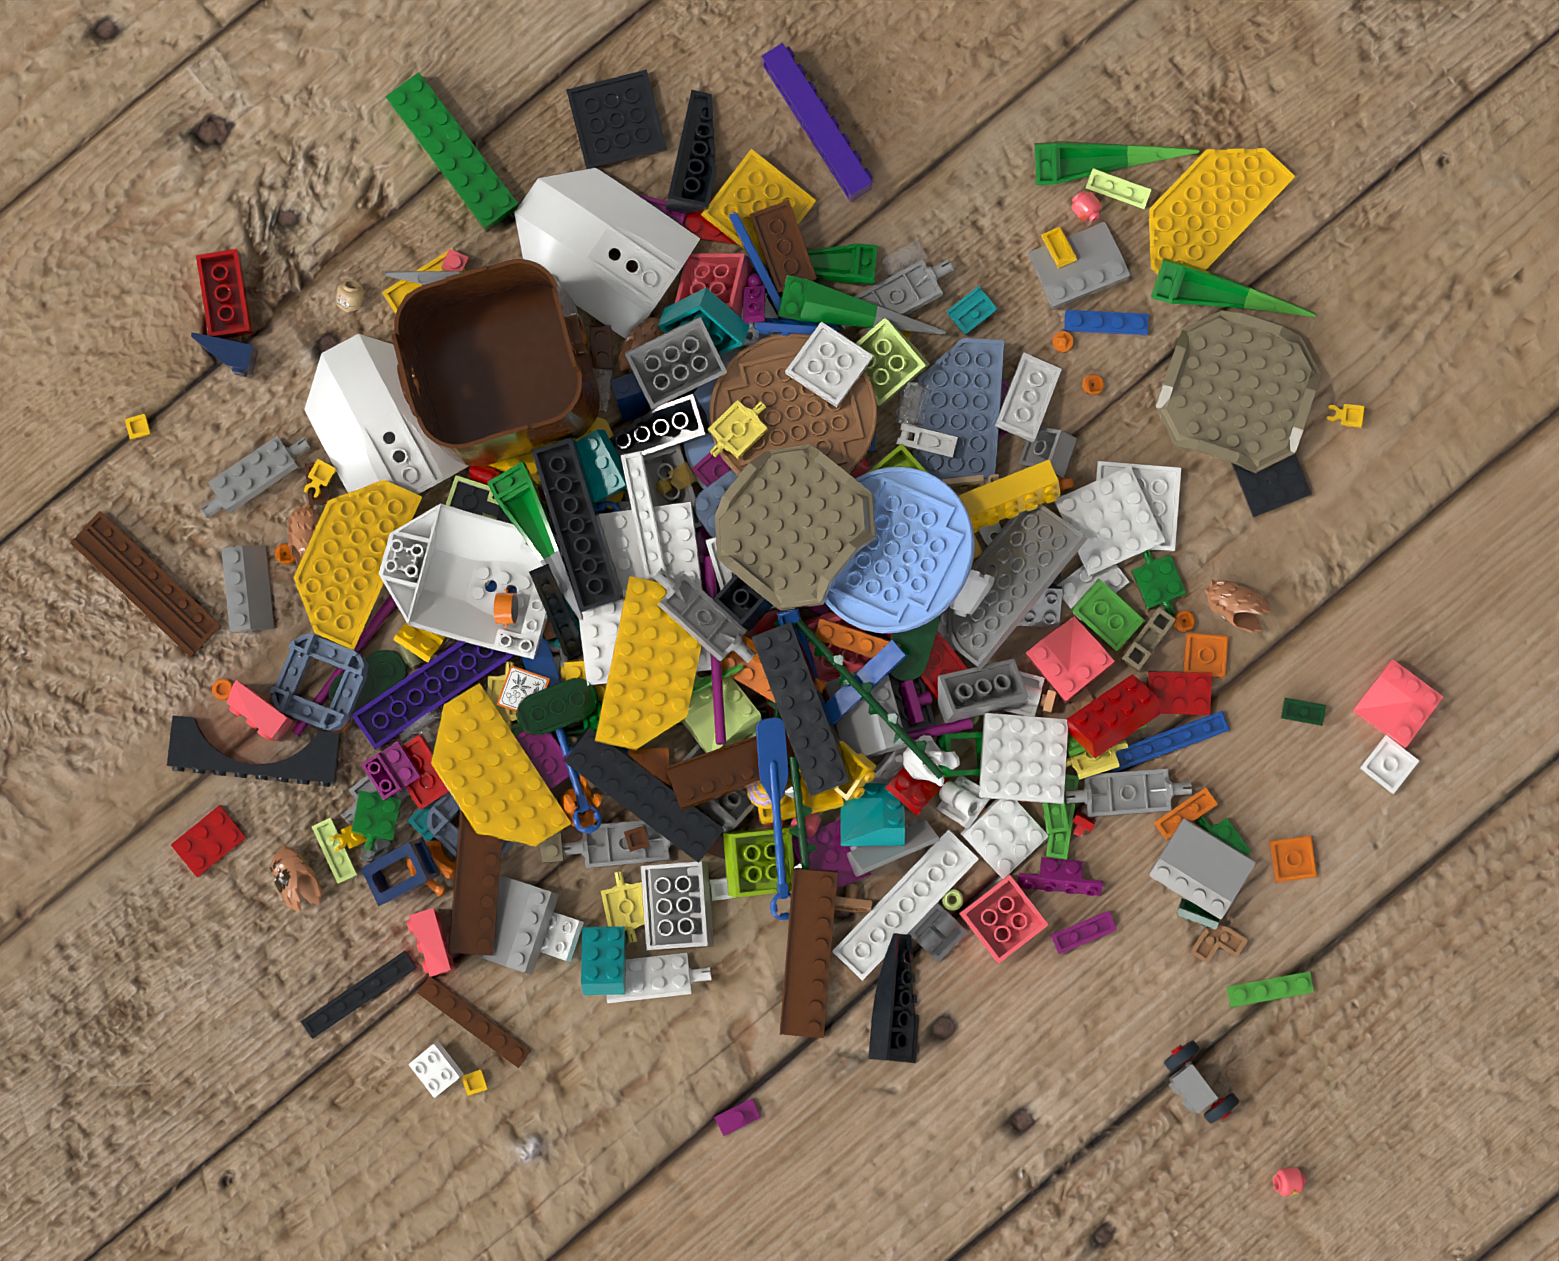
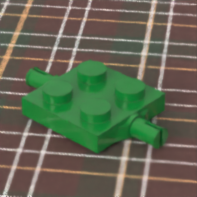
[1131,550,1186,615]
[351,790,401,852]
[1197,816,1251,855]

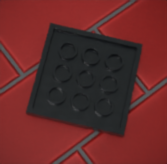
[566,69,667,170]

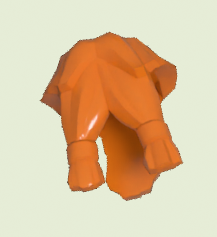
[559,775,602,828]
[406,840,456,897]

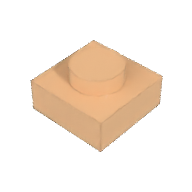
[1039,690,1056,713]

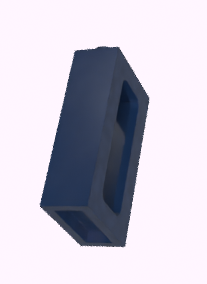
[361,837,441,906]

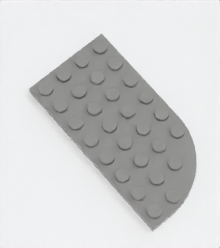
[947,504,1088,669]

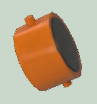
[494,589,518,627]

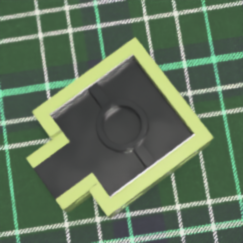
[446,475,501,520]

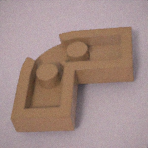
[1189,925,1248,964]

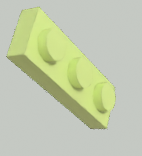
[1086,168,1152,209]
[311,818,357,884]

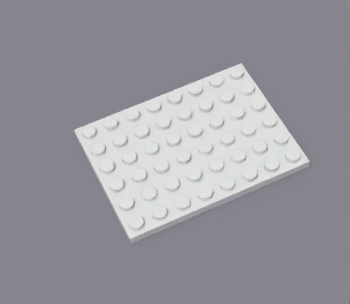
[579,502,711,686]

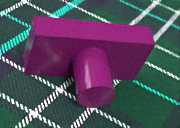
[899,680,932,725]
[714,1098,761,1136]

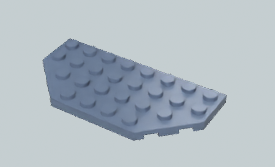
[913,338,1005,481]

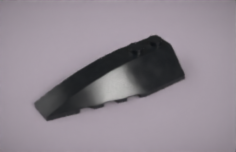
[665,89,716,214]
[609,394,712,461]
[868,933,919,1063]

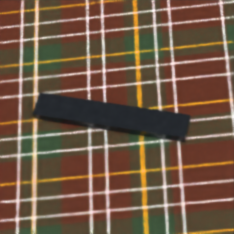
[529,564,583,660]
[300,950,418,1039]

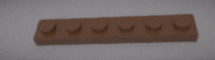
[417,976,531,1068]

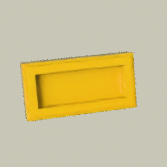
[1041,227,1077,268]

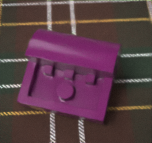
[361,741,422,800]

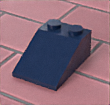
[191,332,258,377]

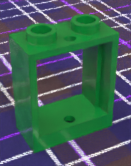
[935,732,983,777]

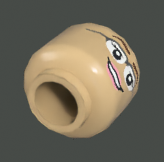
[336,280,364,312]

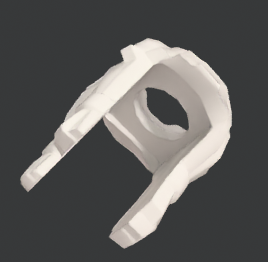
[903,735,960,786]

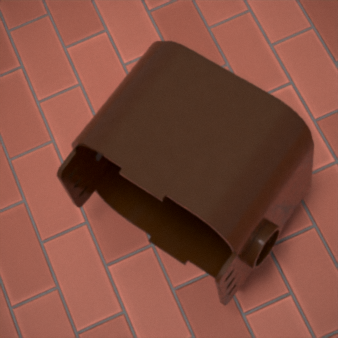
[392,259,600,466]

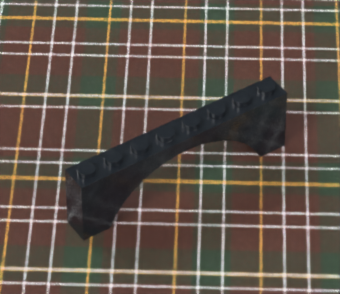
[167,715,342,787]

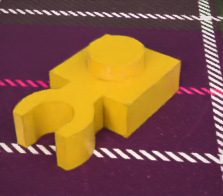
[1327,404,1365,428]
[304,459,337,498]
[330,825,367,851]

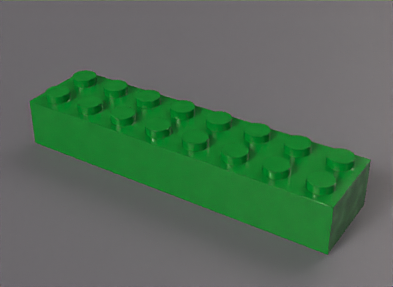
[385,72,519,232]

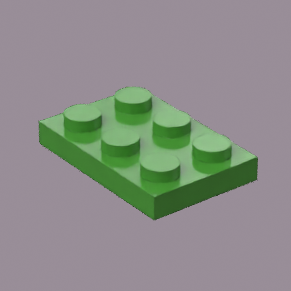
[1070,578,1145,651]

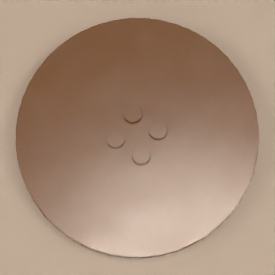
[709,333,877,476]

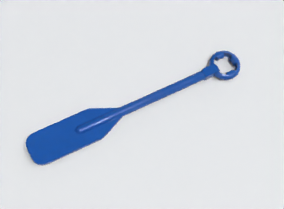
[521,638,602,833]
[756,717,791,920]

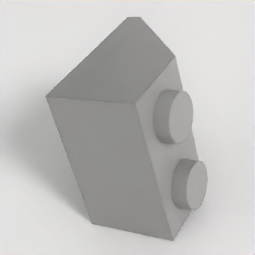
[1018,426,1077,478]

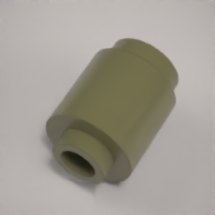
[397,645,424,668]

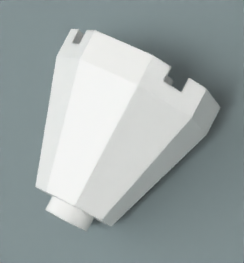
[950,570,995,617]

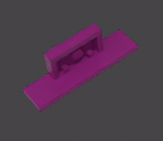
[1017,857,1103,896]

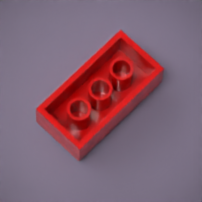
[196,249,253,339]
[1067,674,1161,759]

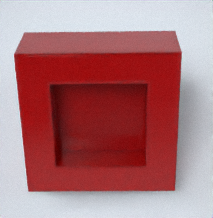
[1072,811,1096,837]

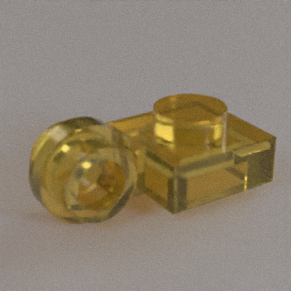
[656,462,697,495]

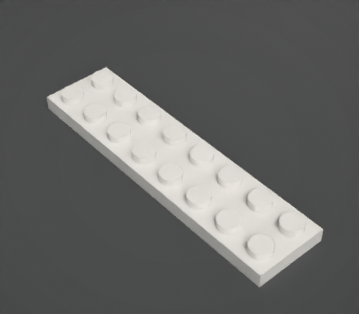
[832,830,979,981]

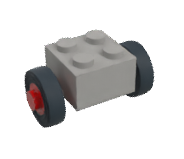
[1164,1040,1240,1124]

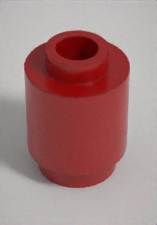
[468,465,501,486]

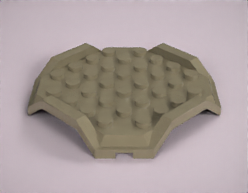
[1156,310,1321,474]
[715,444,877,611]

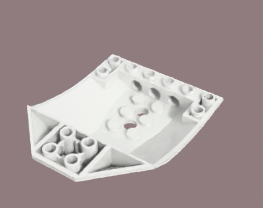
[515,168,700,339]
[304,334,469,494]
[379,503,563,659]

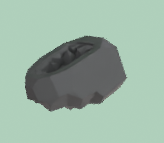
[361,839,395,863]

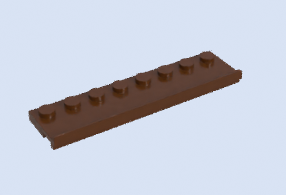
[70,511,221,657]
[666,729,800,811]
[448,809,502,956]
[779,868,838,1038]

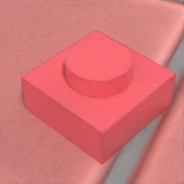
[441,249,469,271]

